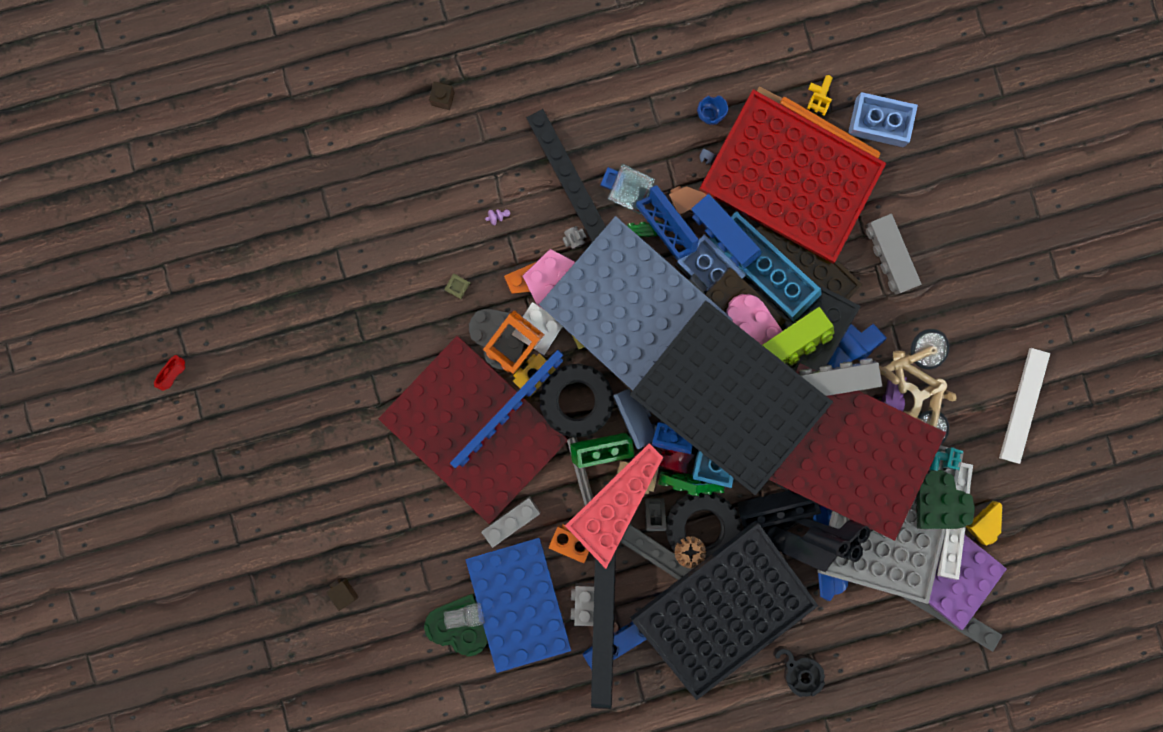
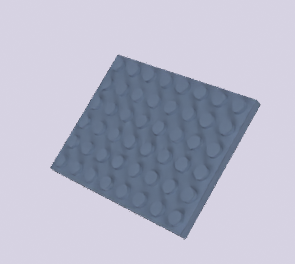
[539,216,733,391]

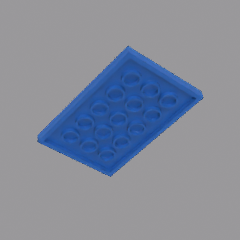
[465,538,571,673]

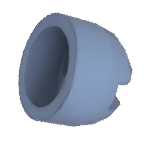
[699,149,716,165]

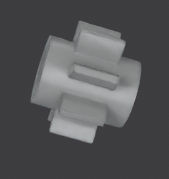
[563,226,587,250]

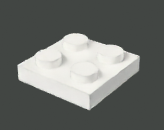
[511,302,563,355]

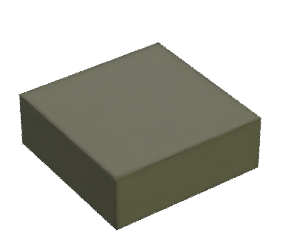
[444,273,470,300]

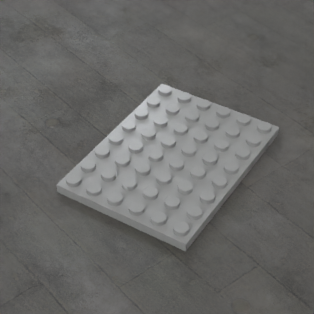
[817,445,964,604]

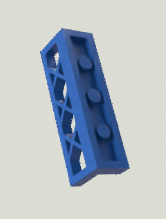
[636,185,699,260]

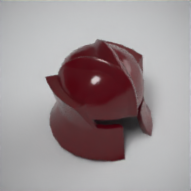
[659,448,694,474]

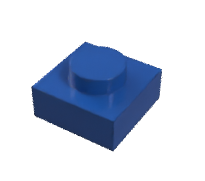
[600,167,625,193]

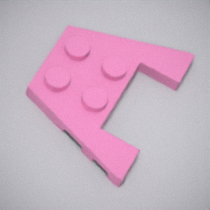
[523,249,575,309]

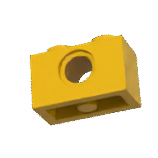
[513,354,556,397]

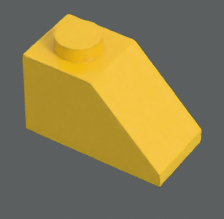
[965,501,1002,546]

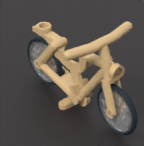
[879,329,956,445]

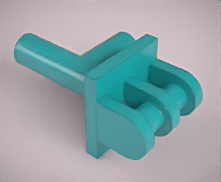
[930,447,963,471]

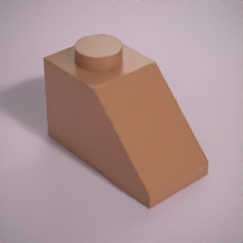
[668,186,707,216]

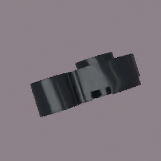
[773,646,825,697]

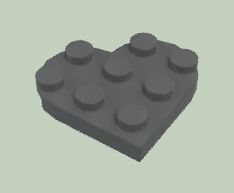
[469,309,524,369]

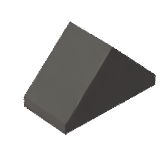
[645,498,667,531]

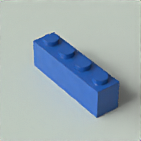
[691,194,762,269]

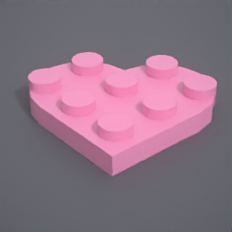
[727,294,782,345]

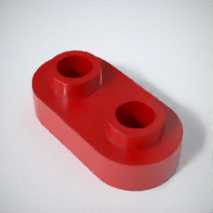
[154,355,185,391]

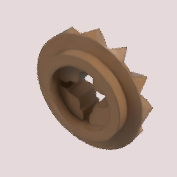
[674,536,706,568]

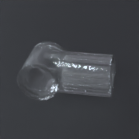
[444,603,485,629]

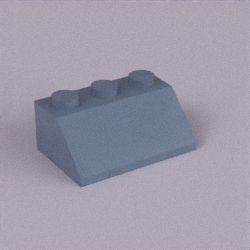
[613,389,656,449]

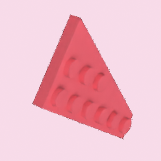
[565,443,663,569]

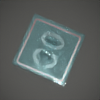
[608,164,655,215]

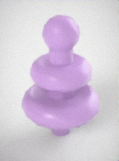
[485,209,510,225]

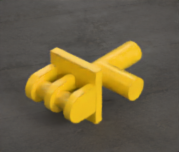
[807,75,833,116]

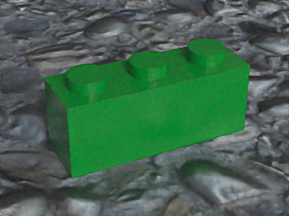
[570,433,634,468]

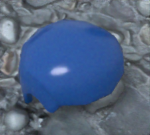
[697,95,729,125]

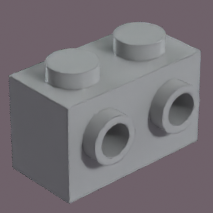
[571,583,594,626]

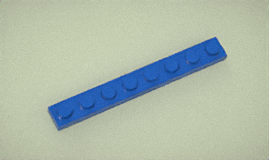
[450,349,564,469]

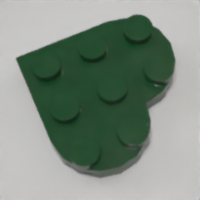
[916,470,975,529]
[424,593,488,657]

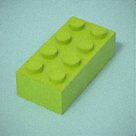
[763,307,834,366]

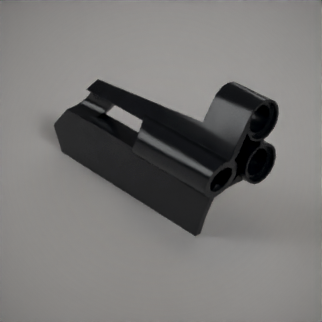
[763,518,870,573]

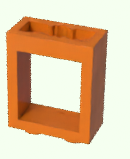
[483,310,545,374]

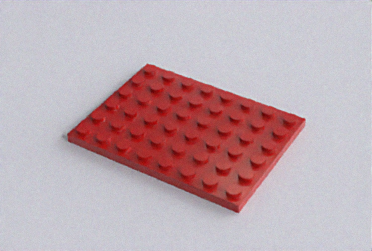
[699,89,886,263]

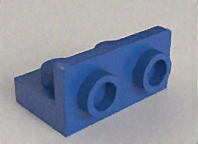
[652,422,693,454]

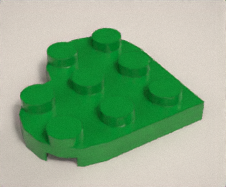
[658,470,725,496]

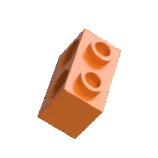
[549,524,589,563]

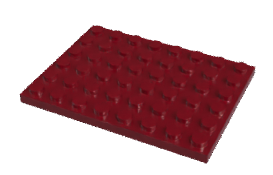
[378,336,568,524]
[769,363,946,541]

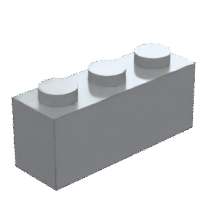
[482,496,541,548]

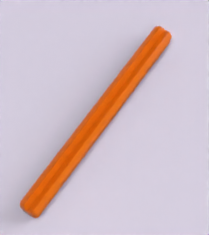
[779,97,880,158]

